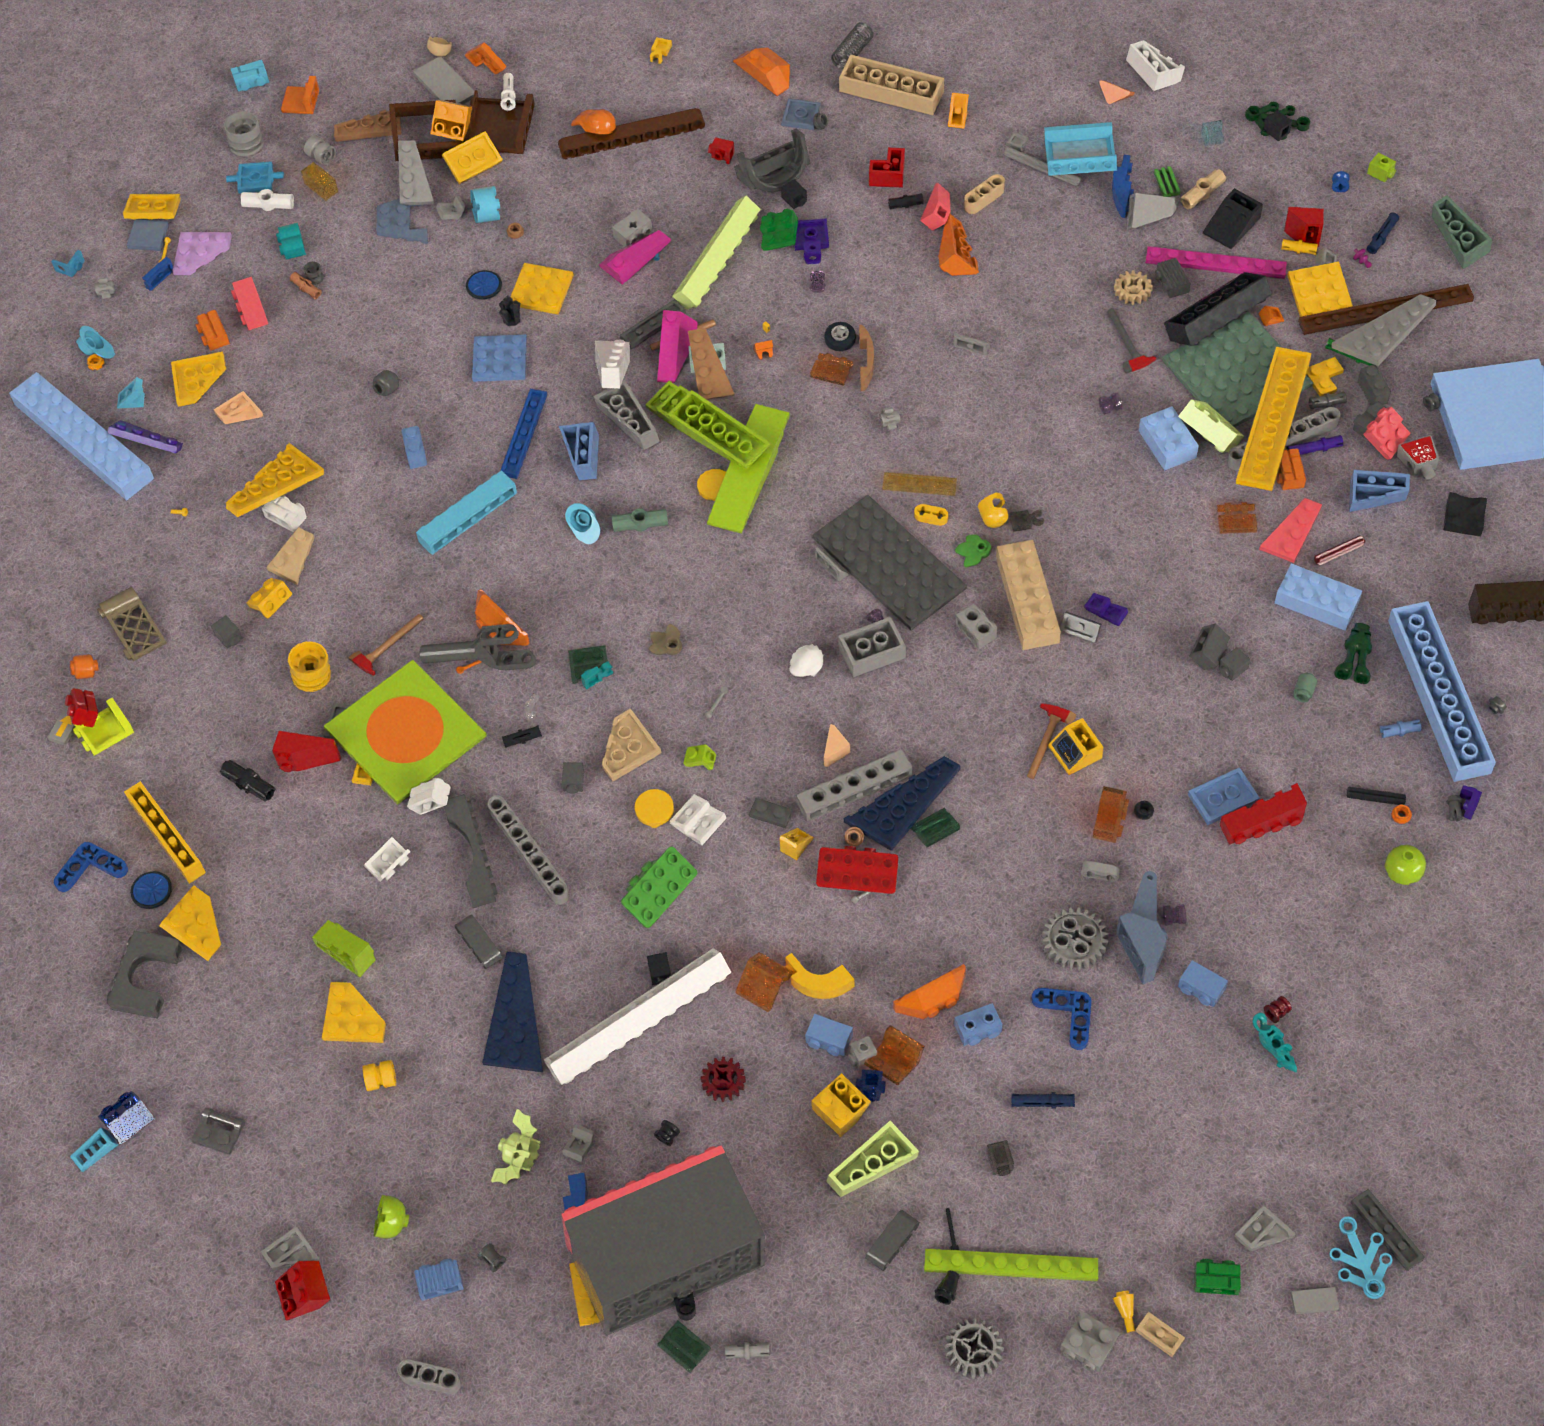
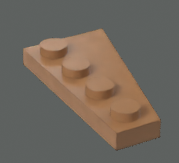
[334,110,402,142]

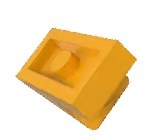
[948,92,969,128]

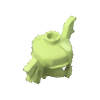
[491,1109,540,1184]

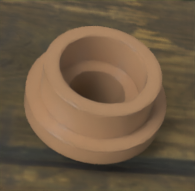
[507,222,524,239]
[844,827,864,847]

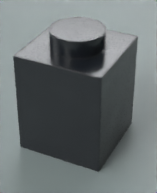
[1264,110,1292,141]
[781,179,807,209]
[647,952,671,986]

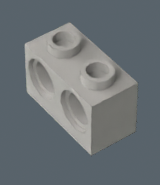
[956,604,997,650]

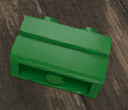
[1194,1259,1241,1295]

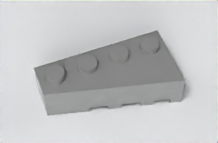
[593,380,660,450]

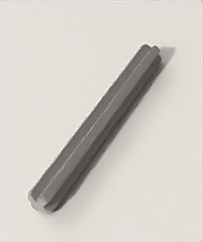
[1004,147,1081,186]

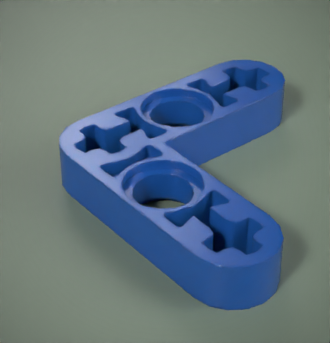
[54,842,128,892]
[1032,988,1091,1050]

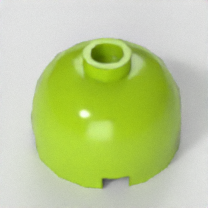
[1384,845,1426,885]
[374,1195,409,1239]

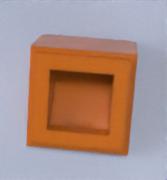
[1258,306,1284,326]

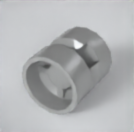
[304,135,336,166]

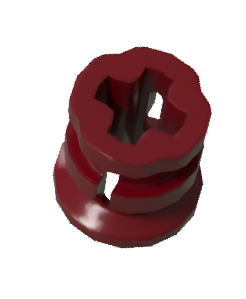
[1264,996,1292,1023]

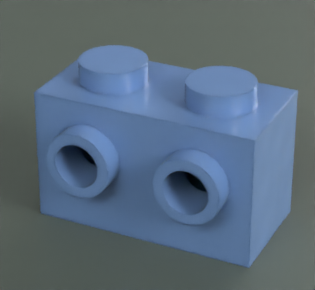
[954,1003,1002,1046]

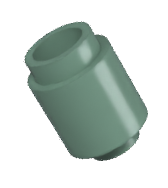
[1293,673,1317,702]

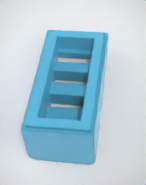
[70,1128,119,1172]

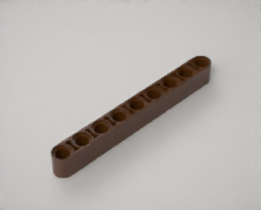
[558,108,705,160]

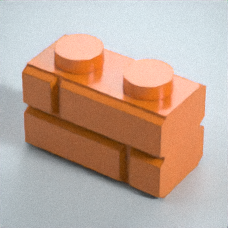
[195,310,230,351]
[1277,449,1306,490]

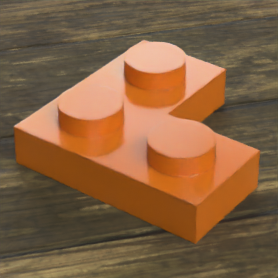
[465,42,507,74]

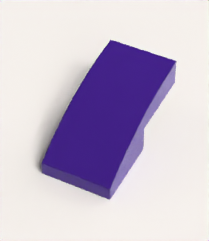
[1084,593,1128,626]

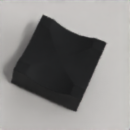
[1443,492,1487,537]

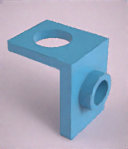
[51,250,85,277]

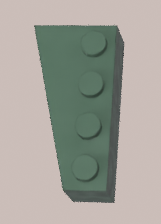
[1432,195,1492,269]

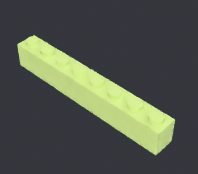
[672,196,760,310]

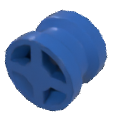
[1332,171,1350,192]

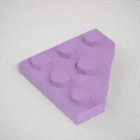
[173,232,232,275]

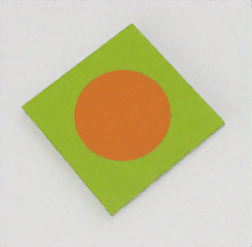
[324,660,487,805]

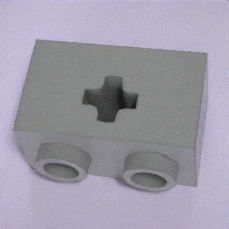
[612,209,652,247]

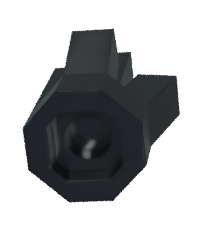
[499,295,521,326]

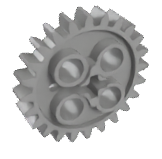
[1042,907,1108,970]

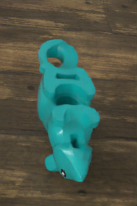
[1252,1013,1297,1072]

